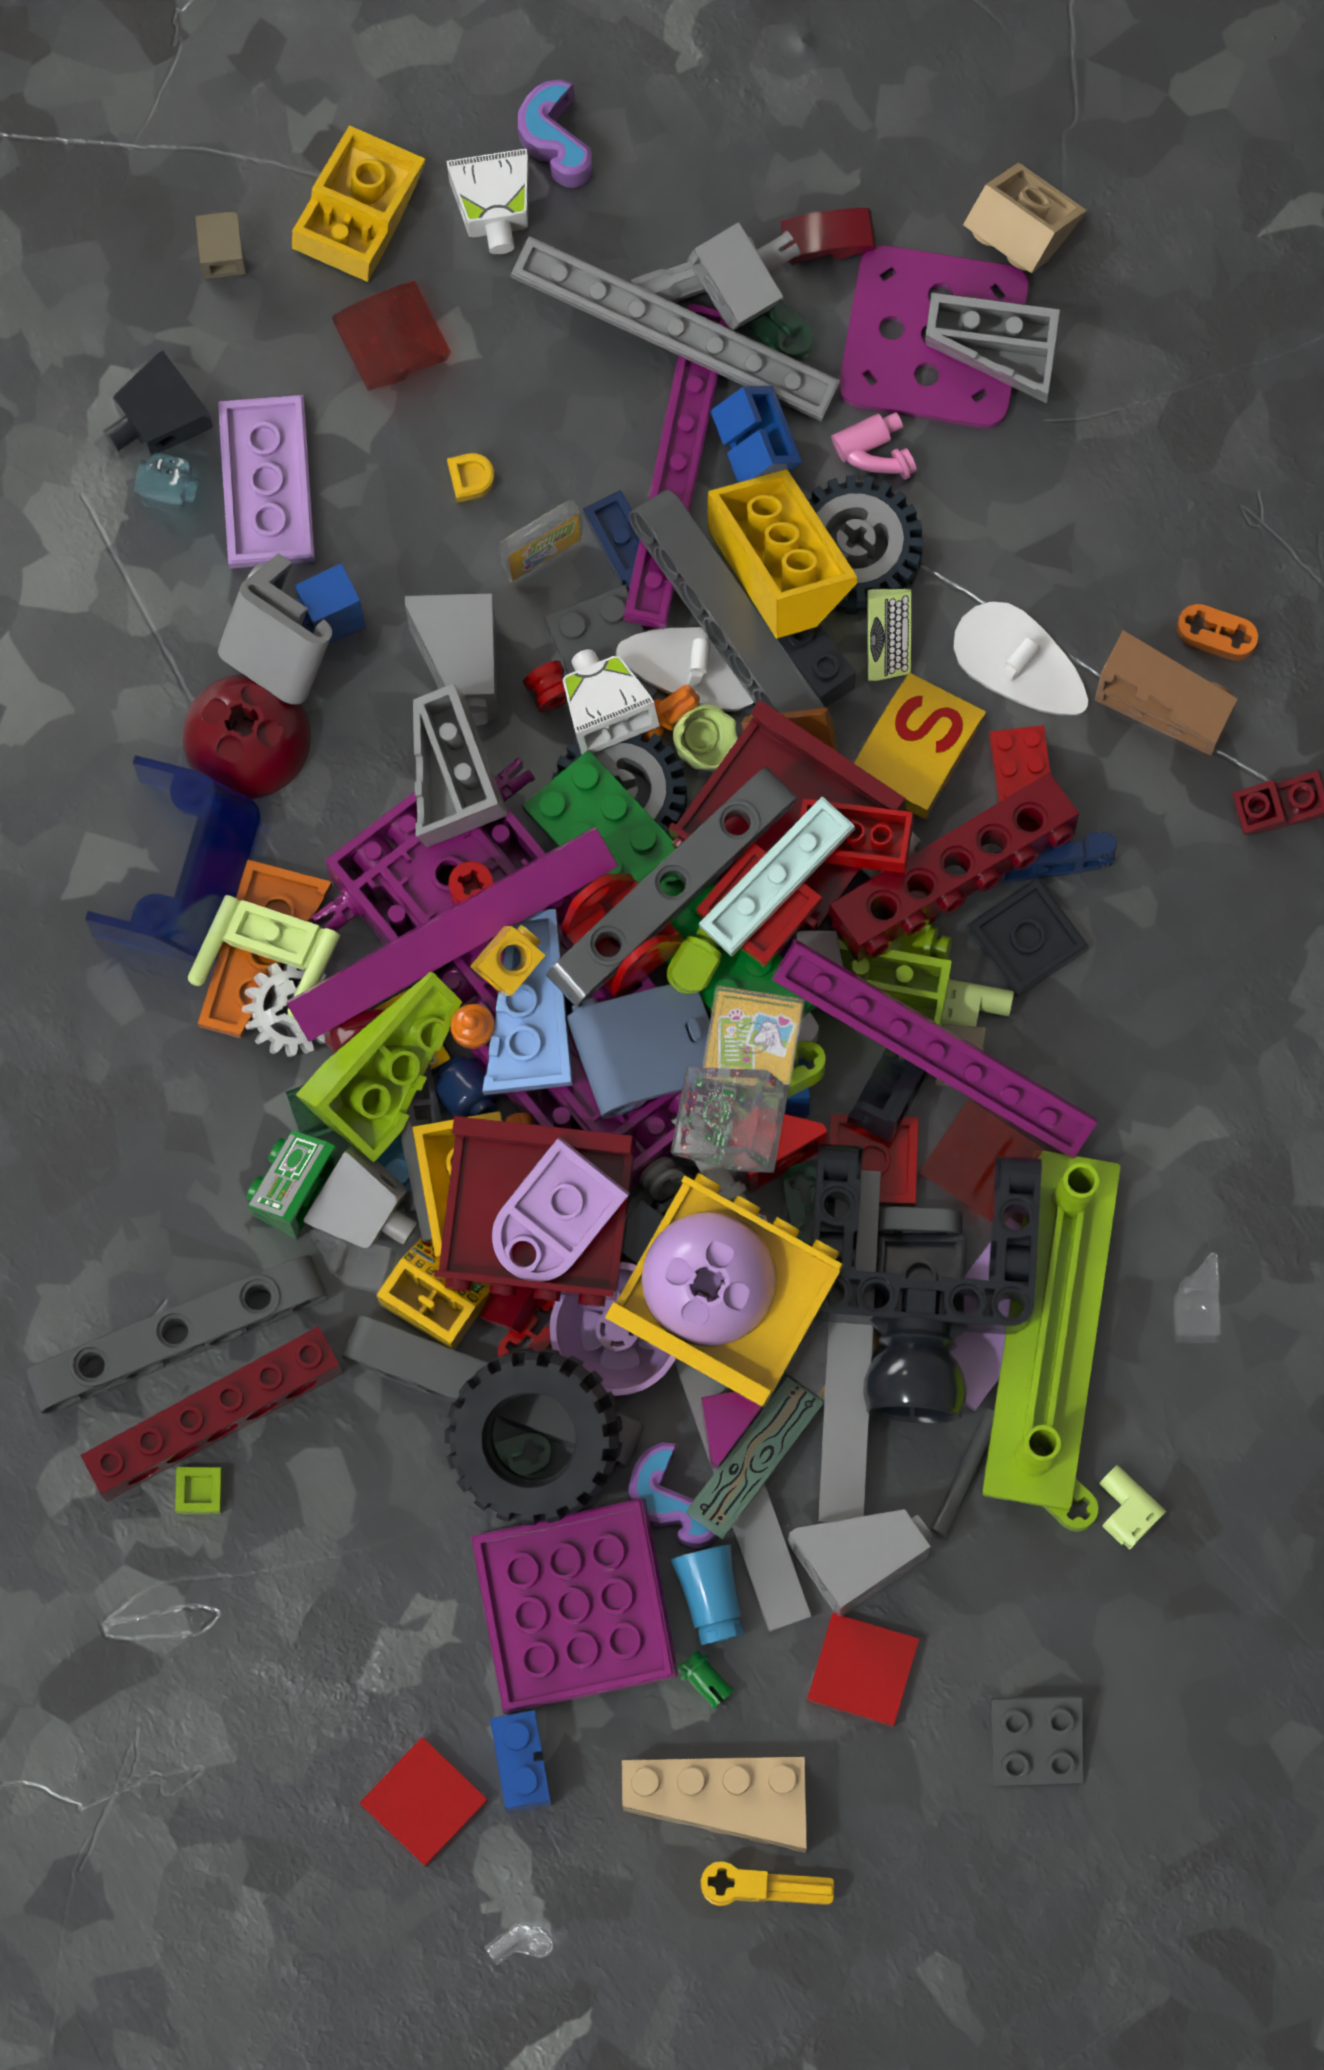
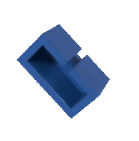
[711,386,802,483]
[294,563,366,645]
[490,1710,552,1814]

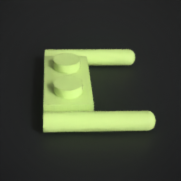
[188,895,341,1020]

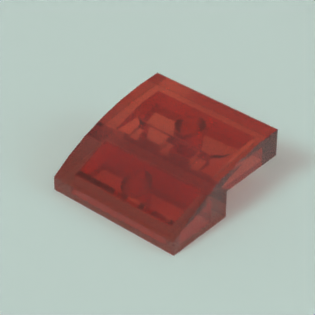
[332,280,451,391]
[918,1099,1044,1222]

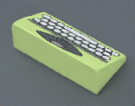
[867,589,911,681]

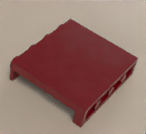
[668,700,906,932]
[434,1116,636,1307]

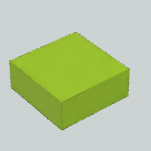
[175,1467,223,1515]

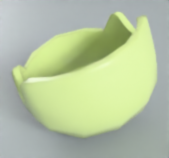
[673,704,738,771]

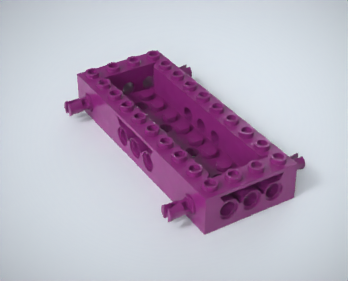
[310,757,739,1189]

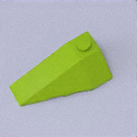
[296,972,462,1163]

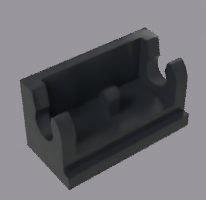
[847,1048,928,1142]

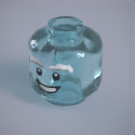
[134,453,200,514]

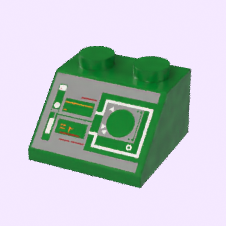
[246,1130,339,1240]

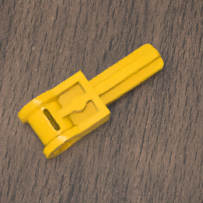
[701,1861,835,1906]

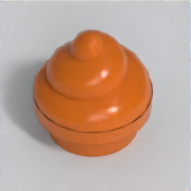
[450,1004,495,1049]

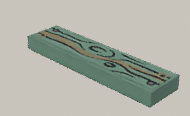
[686,1377,824,1540]

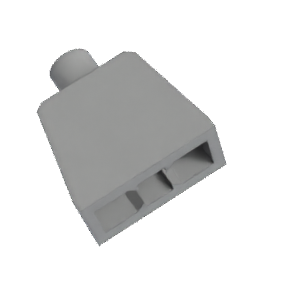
[303,1146,418,1249]

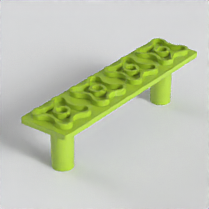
[982,1150,1121,1510]

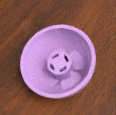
[642,1212,776,1346]
[550,1262,676,1396]

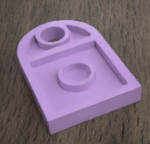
[492,1137,630,1282]

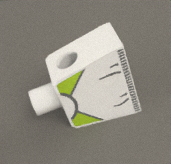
[447,149,529,254]
[562,649,659,755]

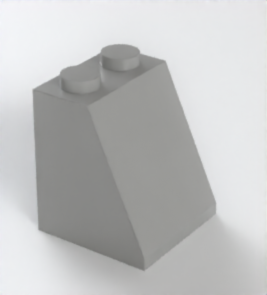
[405,593,498,726]
[788,1509,932,1617]

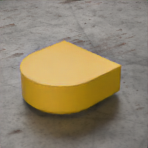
[447,453,495,503]

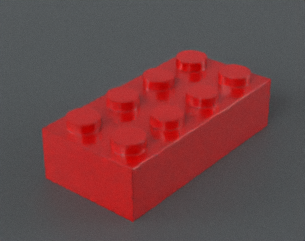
[988,725,1051,832]
[799,799,914,873]

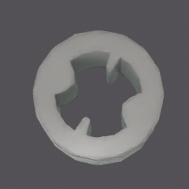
[640,1157,684,1201]

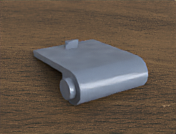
[566,984,728,1119]

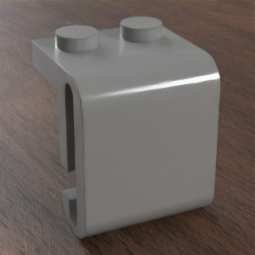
[218,553,332,704]

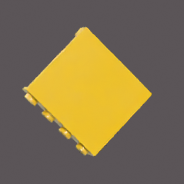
[605,1173,844,1407]

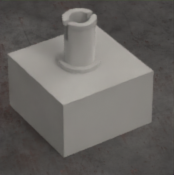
[687,222,801,331]

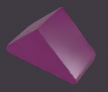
[701,1392,771,1471]

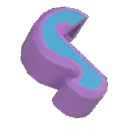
[518,79,592,188]
[628,1442,717,1549]

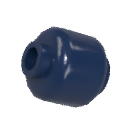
[435,1056,500,1117]

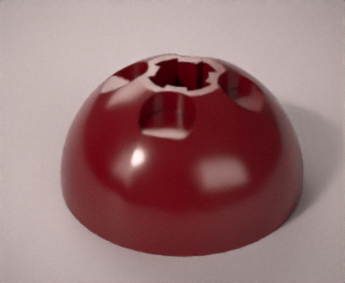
[182,673,311,799]

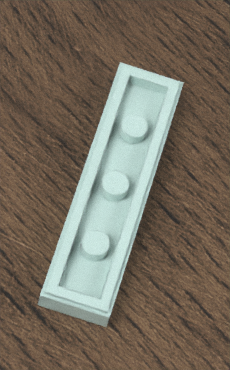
[699,797,855,956]

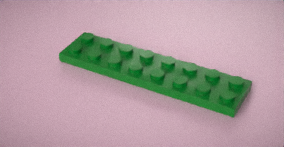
[522,750,817,1020]

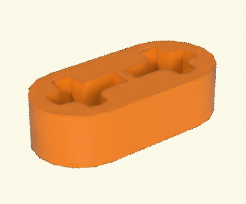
[1177,604,1258,661]

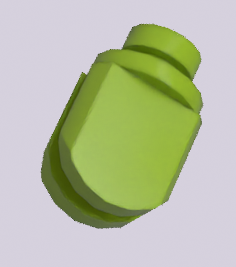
[889,923,952,960]
[667,928,722,994]

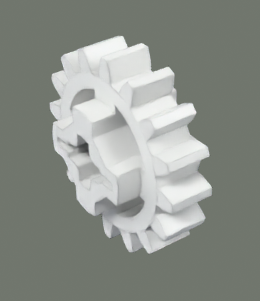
[242,963,327,1057]

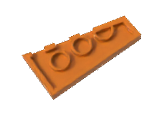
[198,860,333,1039]

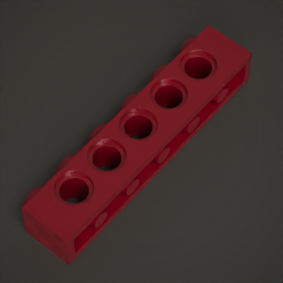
[828,773,1079,962]
[80,1326,343,1502]

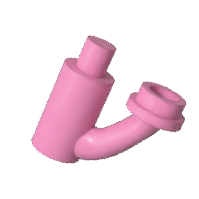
[831,412,917,480]

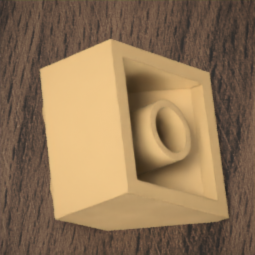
[963,162,1087,273]

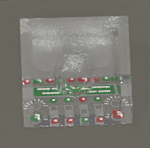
[671,1067,789,1173]

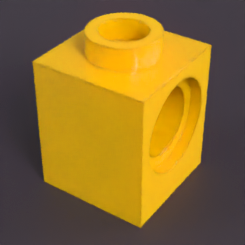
[470,925,546,996]

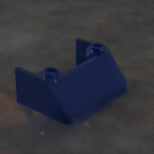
[85,755,262,963]

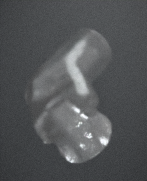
[484,1922,553,1965]

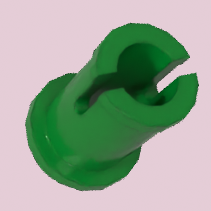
[678,1650,734,1709]

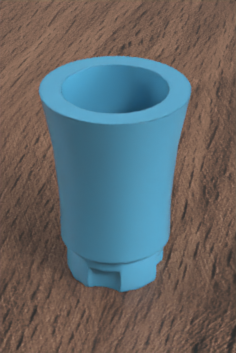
[670,1544,744,1646]

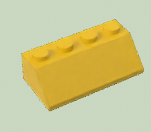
[708,469,857,639]

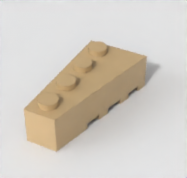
[622,1757,807,1853]

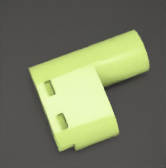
[941,979,1014,1027]
[1099,1465,1167,1550]

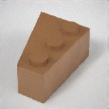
[1094,630,1238,756]

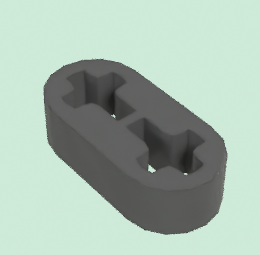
[878,1207,963,1234]

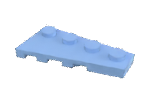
[482,909,573,1095]

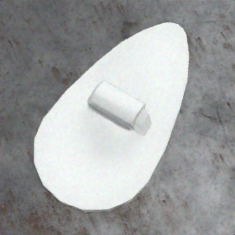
[953,602,1088,716]
[616,627,754,712]

